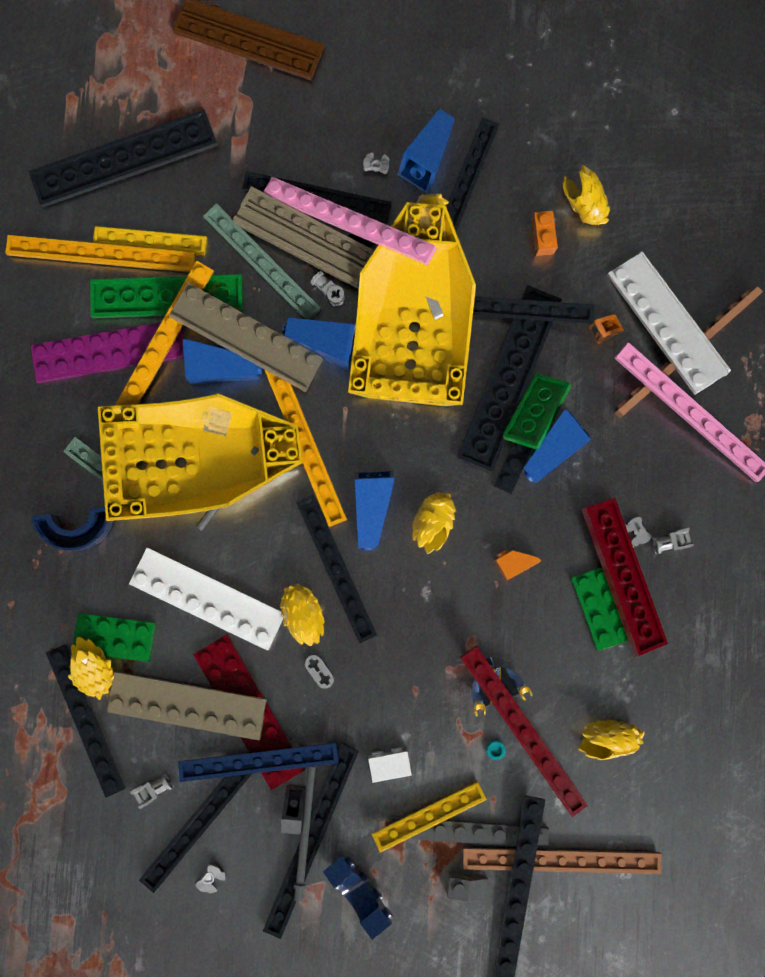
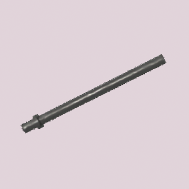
[293,766,316,902]

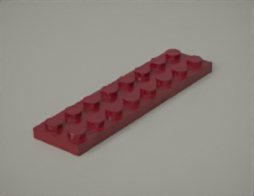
[582,498,668,657]
[193,634,305,791]

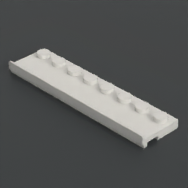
[608,252,731,395]
[129,547,284,650]

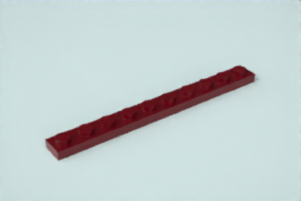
[460,646,588,817]

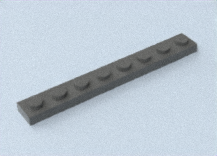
[392,816,549,849]

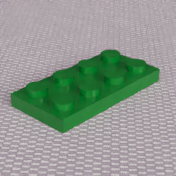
[503,373,571,450]
[571,567,629,651]
[73,613,156,662]

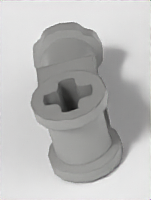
[310,271,345,307]
[653,528,694,554]
[130,773,173,809]

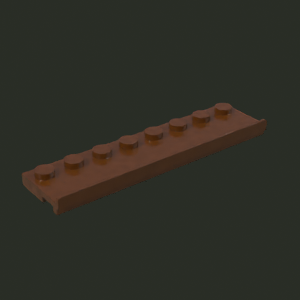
[173,0,325,81]

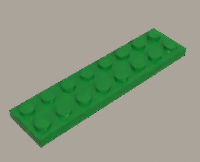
[90,274,243,318]

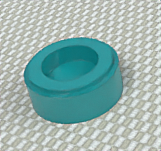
[486,740,506,760]

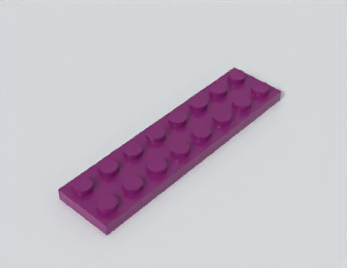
[31,322,184,383]

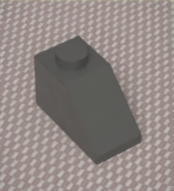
[281,785,306,835]
[446,872,488,902]

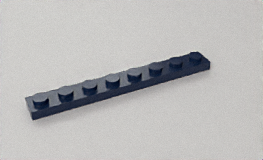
[178,742,339,782]

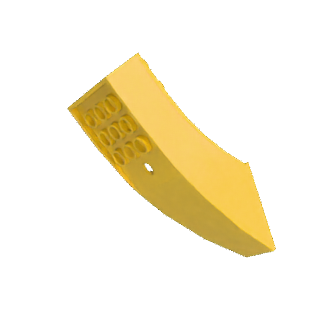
[348,202,476,406]
[98,393,302,521]

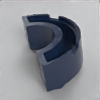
[31,507,113,551]
[323,856,393,940]

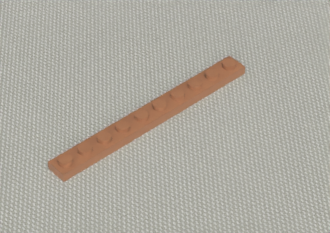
[615,287,763,418]
[463,847,662,874]

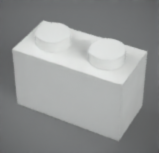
[368,747,412,783]

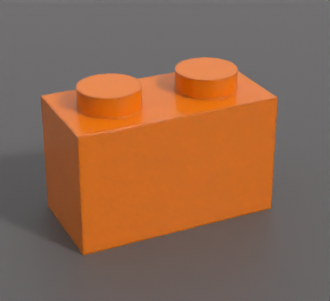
[531,211,558,256]

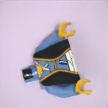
[471,657,533,716]

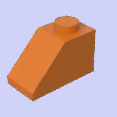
[494,549,541,580]

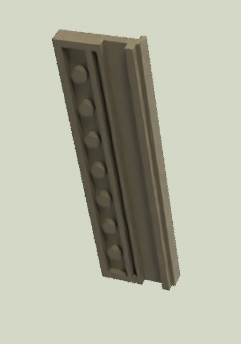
[233,186,374,289]
[169,283,323,392]
[107,671,267,740]

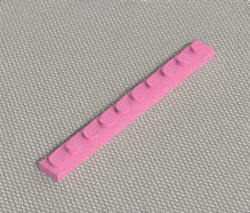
[263,177,437,266]
[614,342,765,482]

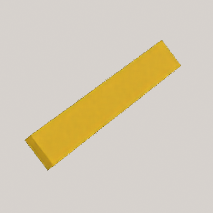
[93,226,207,256]
[371,781,487,853]

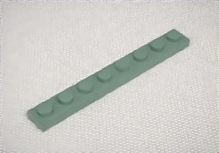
[203,203,321,320]

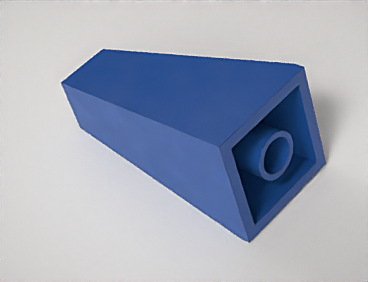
[397,109,455,194]
[282,317,355,370]
[183,339,262,385]
[524,409,592,483]
[355,471,394,550]

